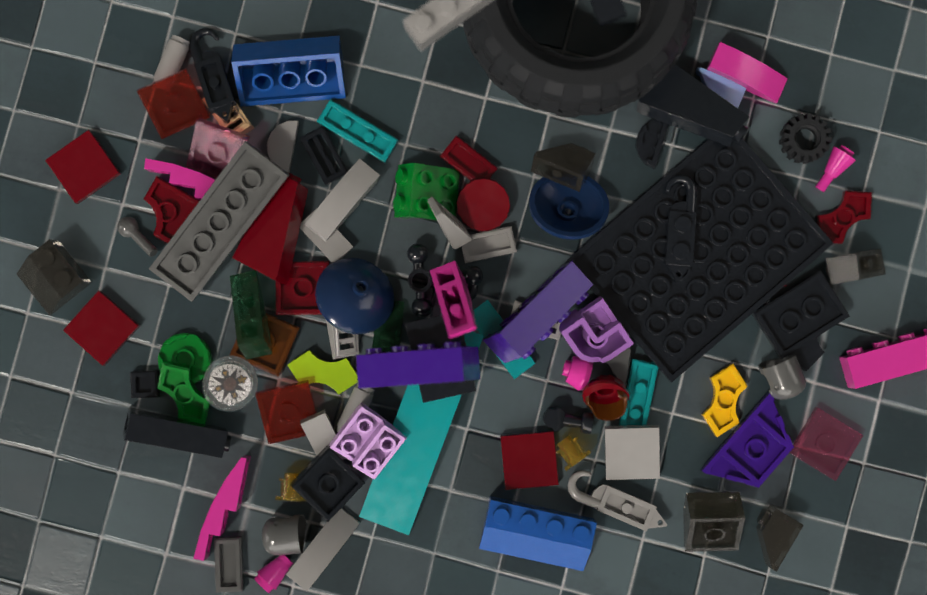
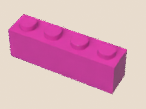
[839,328,927,389]

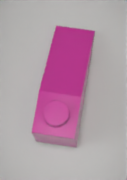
[430,261,477,339]

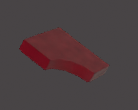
[144,176,200,243]

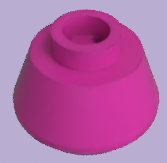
[562,356,594,391]

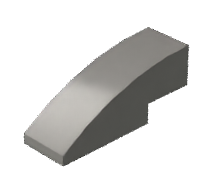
[305,158,380,242]
[286,508,360,591]

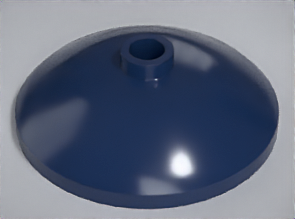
[529,171,609,240]
[315,258,394,334]

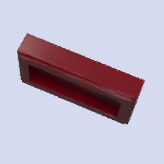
[440,135,498,181]

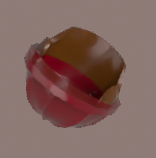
[582,375,629,421]

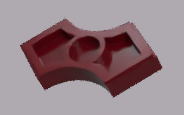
[815,191,872,244]

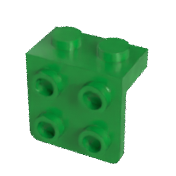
[393,163,459,220]

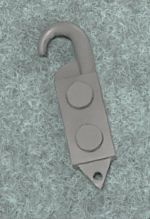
[567,470,667,531]

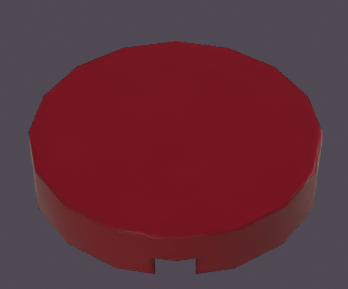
[457,178,510,231]

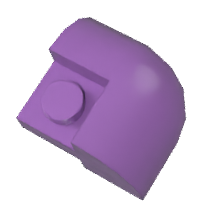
[559,296,634,363]

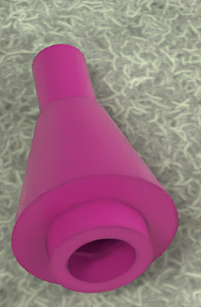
[815,145,856,193]

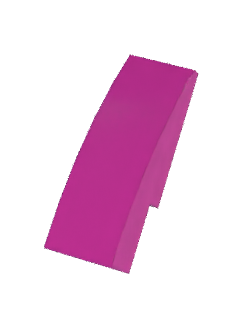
[706,42,787,104]

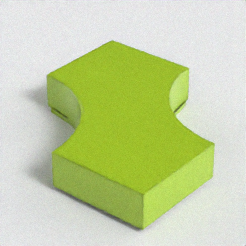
[287,350,358,395]

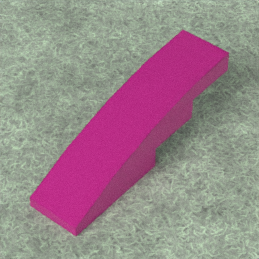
[144,158,215,200]
[193,455,251,561]

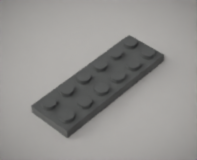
[149,141,290,302]

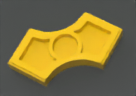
[701,363,747,437]

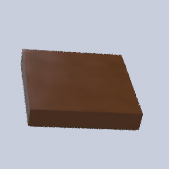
[230,307,300,377]

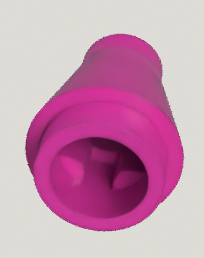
[254,555,294,593]

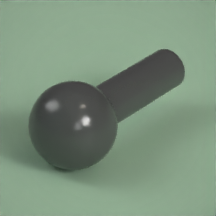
[117,216,158,257]

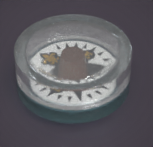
[202,356,258,412]

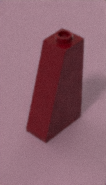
[232,172,308,285]

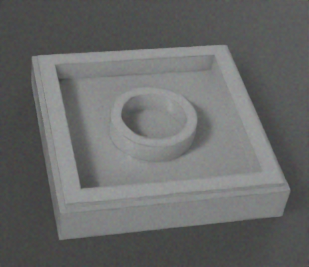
[605,425,660,480]

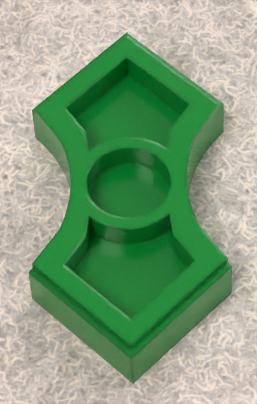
[157,360,211,425]

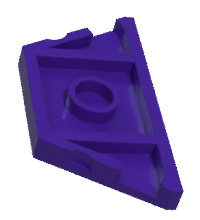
[700,393,794,488]

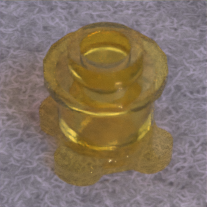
[556,435,592,471]
[275,473,306,502]

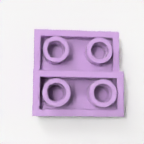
[330,403,406,480]

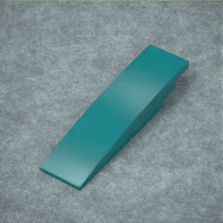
[359,331,483,535]

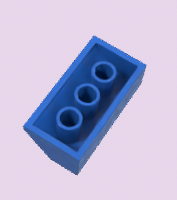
[231,36,346,107]
[479,496,597,571]

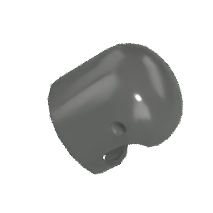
[758,354,806,400]
[262,514,306,556]

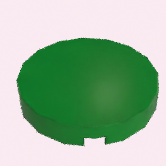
[158,333,212,384]

